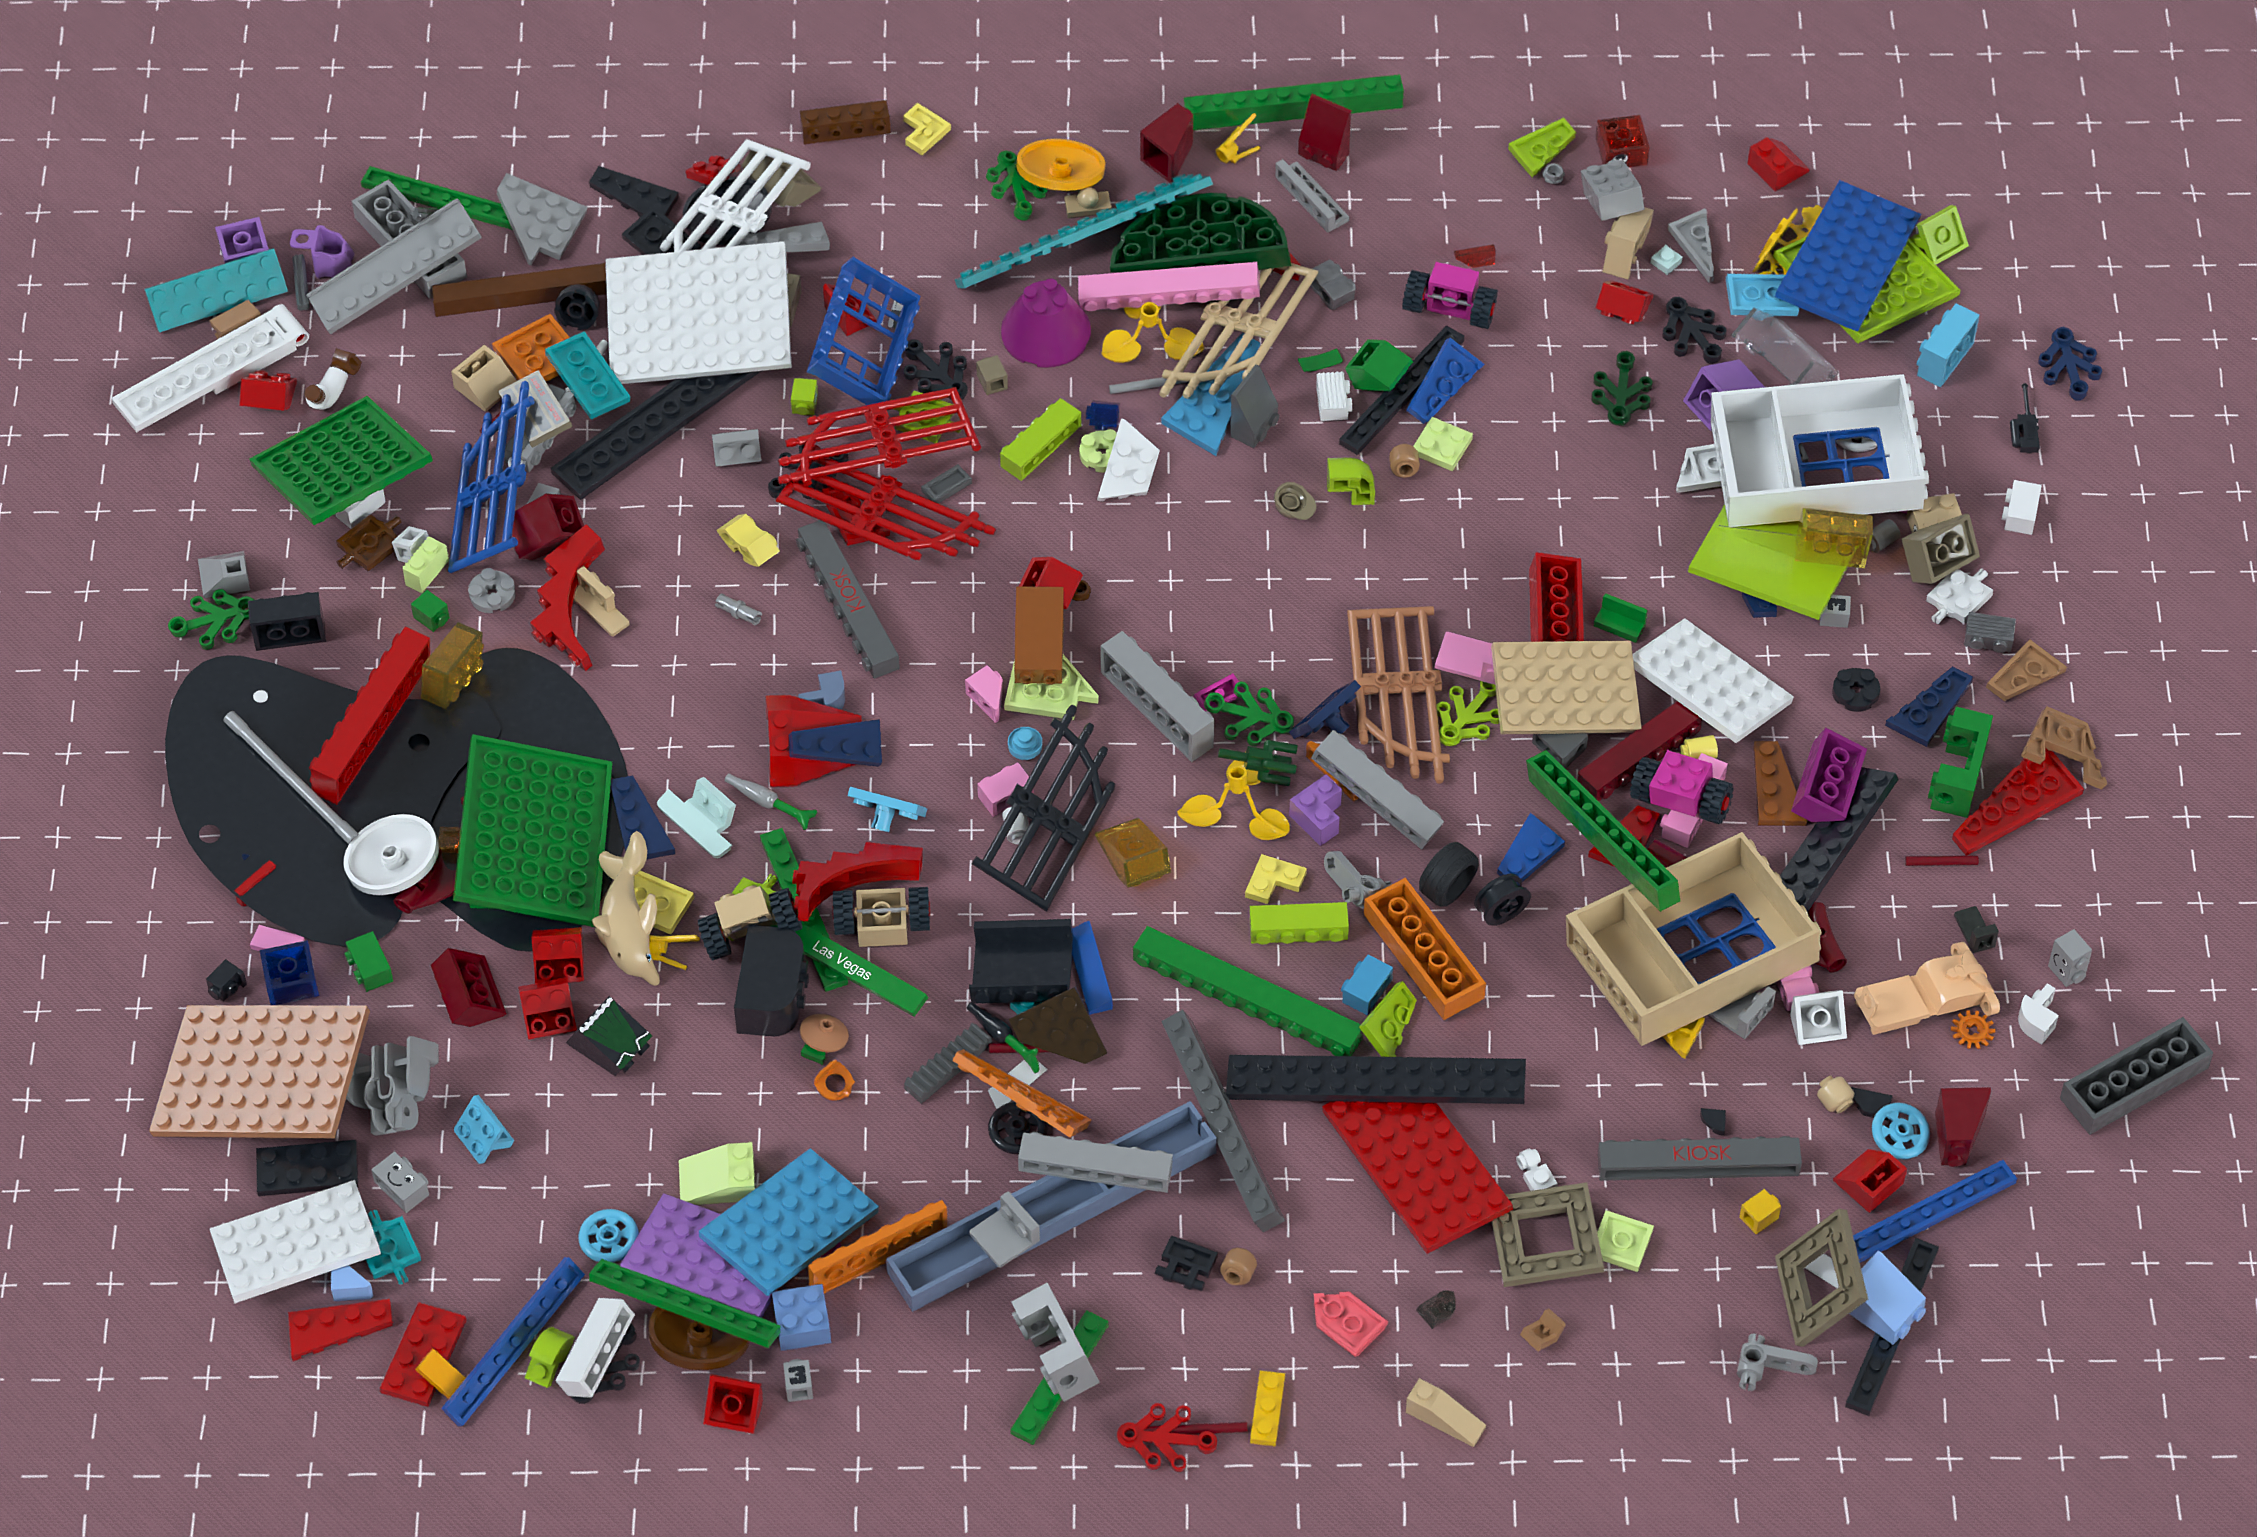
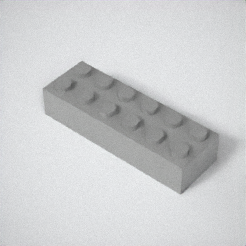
[352,179,467,299]
[1101,631,1214,762]

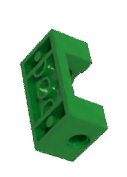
[1927,707,1993,818]

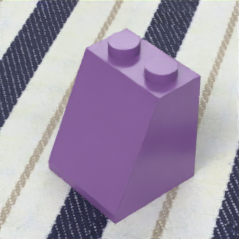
[1683,359,1765,431]

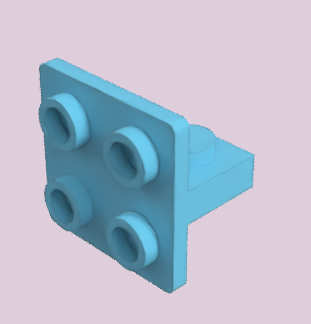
[454,1095,514,1164]

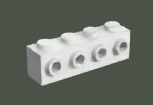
[556,1298,635,1397]

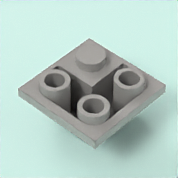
[198,551,250,598]

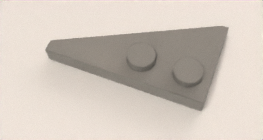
[1668,209,1714,283]

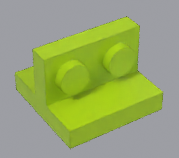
[1909,205,1969,265]

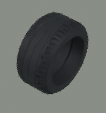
[1419,842,1479,906]

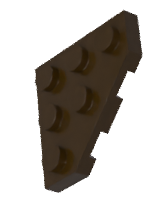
[1008,987,1108,1064]

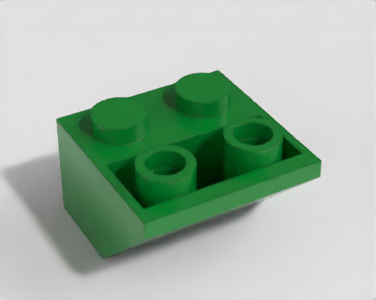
[1345,339,1413,391]

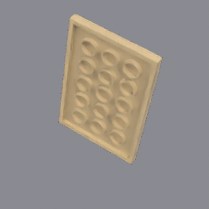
[1491,641,1641,734]

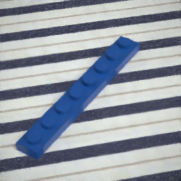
[1853,1160,2017,1262]
[441,1257,585,1426]

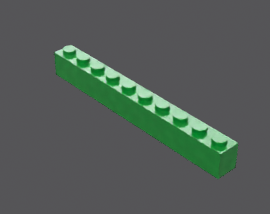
[1184,74,1404,130]
[1526,750,1681,912]
[1133,926,1363,1056]

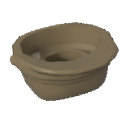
[1274,482,1317,520]

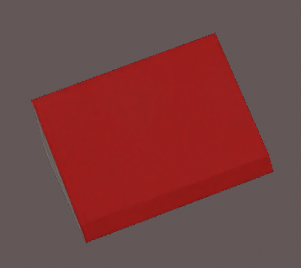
[823,283,877,336]
[703,1374,763,1434]

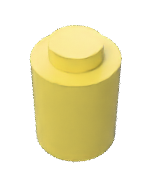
[1680,735,1718,759]

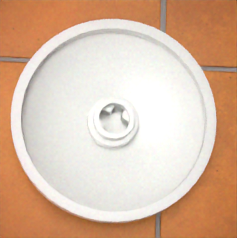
[344,814,439,895]

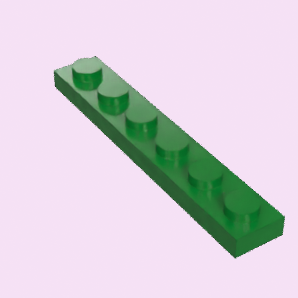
[1010,1310,1109,1445]

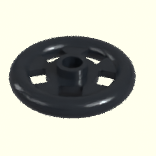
[988,1101,1048,1154]

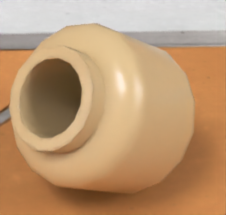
[1817,1075,1854,1114]

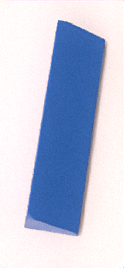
[1072,921,1113,1014]

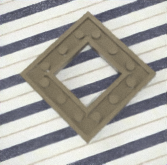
[1492,1182,1604,1287]
[1775,1208,1868,1347]

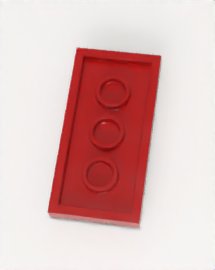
[380,1302,467,1407]

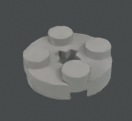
[468,568,515,613]

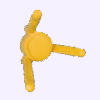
[1215,113,1260,164]
[649,935,700,970]

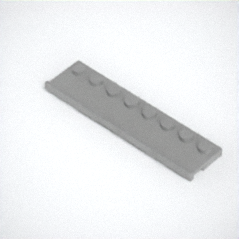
[307,199,482,334]

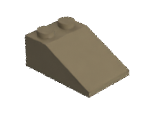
[1902,514,1980,584]

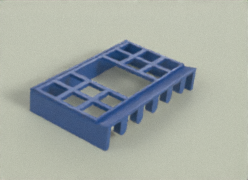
[807,257,921,405]

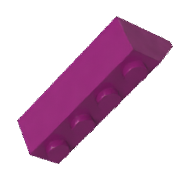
[1791,727,1867,822]

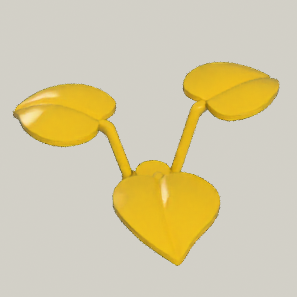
[1101,302,1205,363]
[1177,752,1290,840]

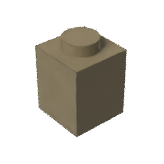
[976,355,1008,395]

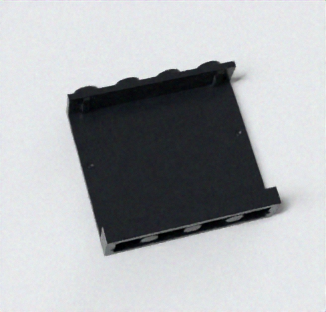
[969,919,1073,1004]

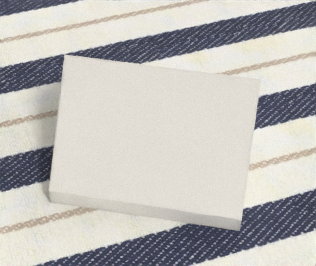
[1790,990,1847,1045]

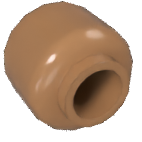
[1389,444,1420,478]
[1220,1248,1257,1285]

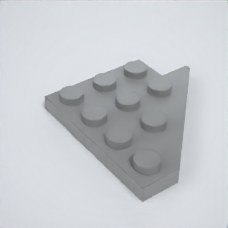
[497,173,588,265]

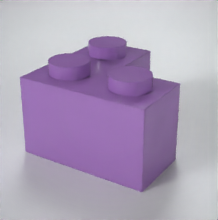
[1289,774,1342,846]

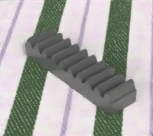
[904,1023,993,1104]

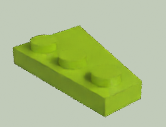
[1508,118,1576,178]
[1359,981,1417,1057]

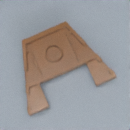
[2021,706,2107,790]

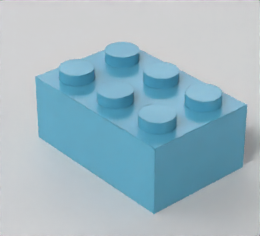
[1917,303,1980,387]

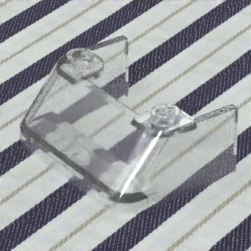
[1731,307,1839,385]

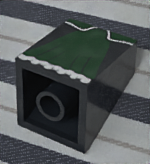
[566,996,652,1076]

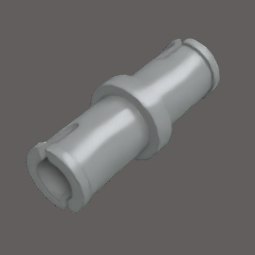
[715,594,762,625]

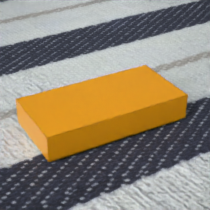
[415,1349,466,1399]

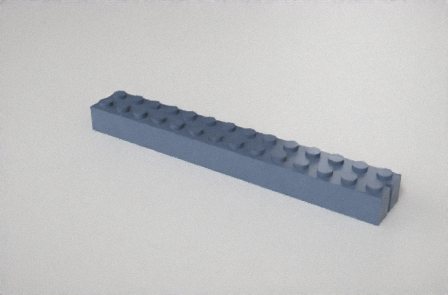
[886,1101,1217,1312]

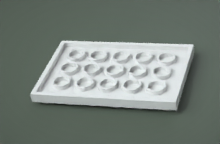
[1633,618,1794,743]
[210,1180,381,1303]

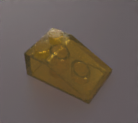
[1095,818,1171,888]

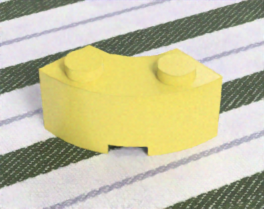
[716,514,780,567]

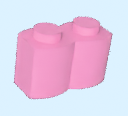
[1776,965,1819,1011]

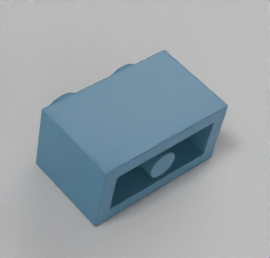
[1341,954,1393,1016]

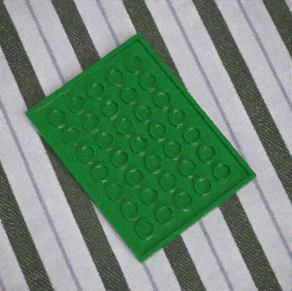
[453,734,612,927]

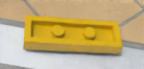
[1250,1370,1285,1447]

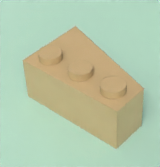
[1603,207,1654,279]

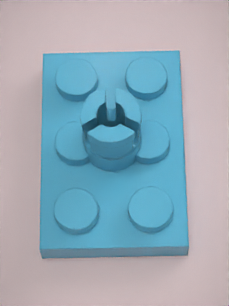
[1726,274,1799,319]
[847,787,928,832]

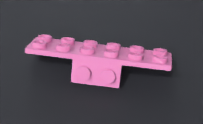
[1435,632,1495,685]

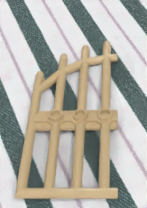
[1159,263,1318,399]

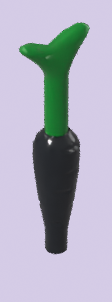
[967,1002,1040,1074]

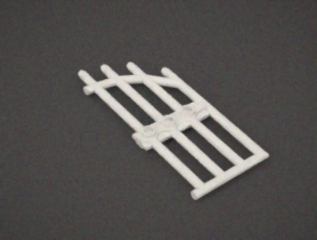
[660,139,810,252]

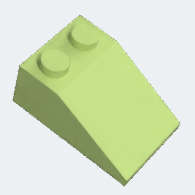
[679,1142,755,1205]

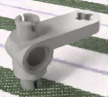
[1324,851,1392,909]
[1737,1334,1818,1391]

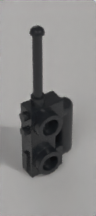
[2010,383,2040,454]

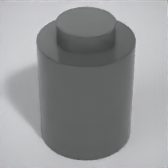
[1864,519,1901,553]

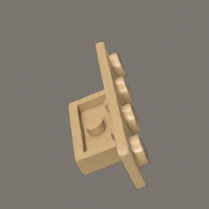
[574,566,630,637]

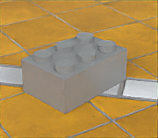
[1580,160,1644,221]

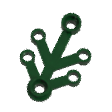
[1591,351,1653,426]

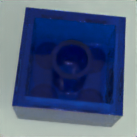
[260,940,319,1005]

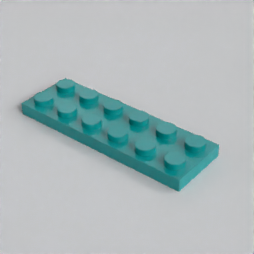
[144,248,288,332]

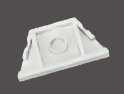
[1097,418,1160,501]
[1676,444,1722,493]

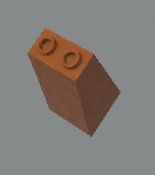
[1014,587,1064,685]

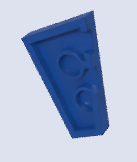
[1497,812,1565,882]

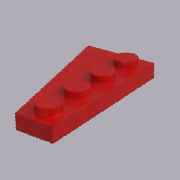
[288,1299,393,1361]

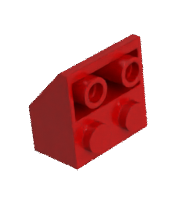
[240,370,297,411]
[1018,557,1083,609]
[532,927,584,983]
[518,977,577,1040]
[1833,1149,1907,1213]

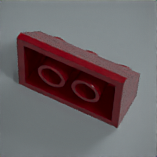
[431,948,507,1027]

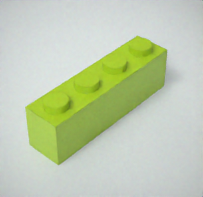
[1000,398,1081,481]
[1249,902,1349,945]

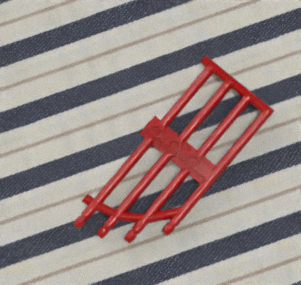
[778,387,981,486]
[776,445,996,561]

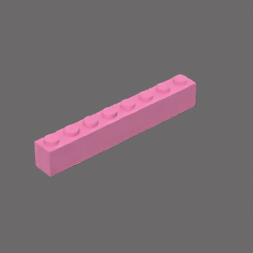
[1078,262,1260,311]

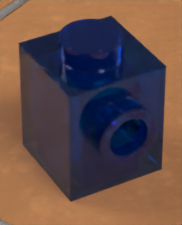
[1086,400,1120,431]

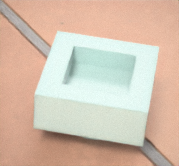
[1651,245,1683,275]

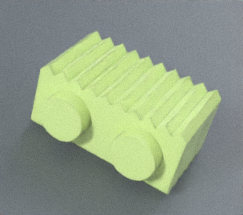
[402,537,449,593]

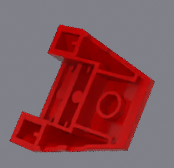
[765,695,862,788]

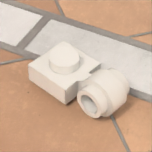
[1516,1148,1558,1191]

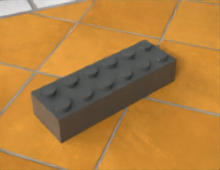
[2060,1017,2213,1135]

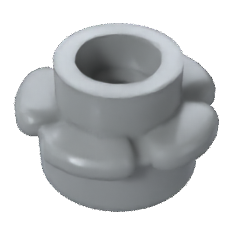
[1543,164,1565,184]

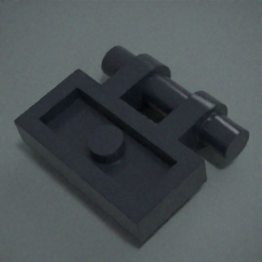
[1155,1235,1218,1292]

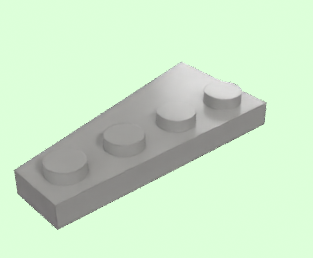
[738,222,830,252]

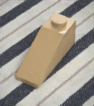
[1406,1378,1486,1447]

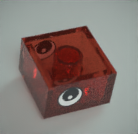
[1595,115,1650,168]

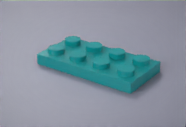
[545,331,631,420]

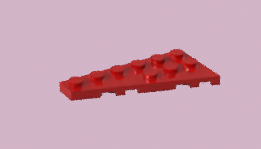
[1952,748,2084,856]

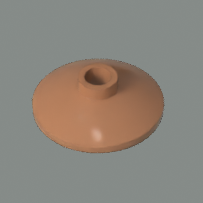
[800,1014,849,1052]

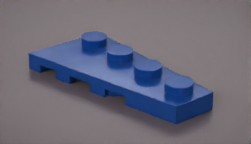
[1406,338,1485,424]

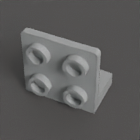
[1708,986,1776,1039]
[970,1191,1040,1268]

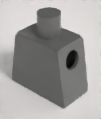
[1532,733,1588,769]

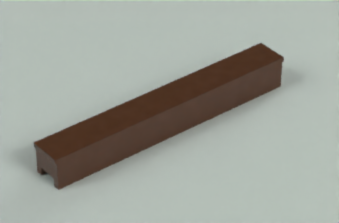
[432,263,607,317]

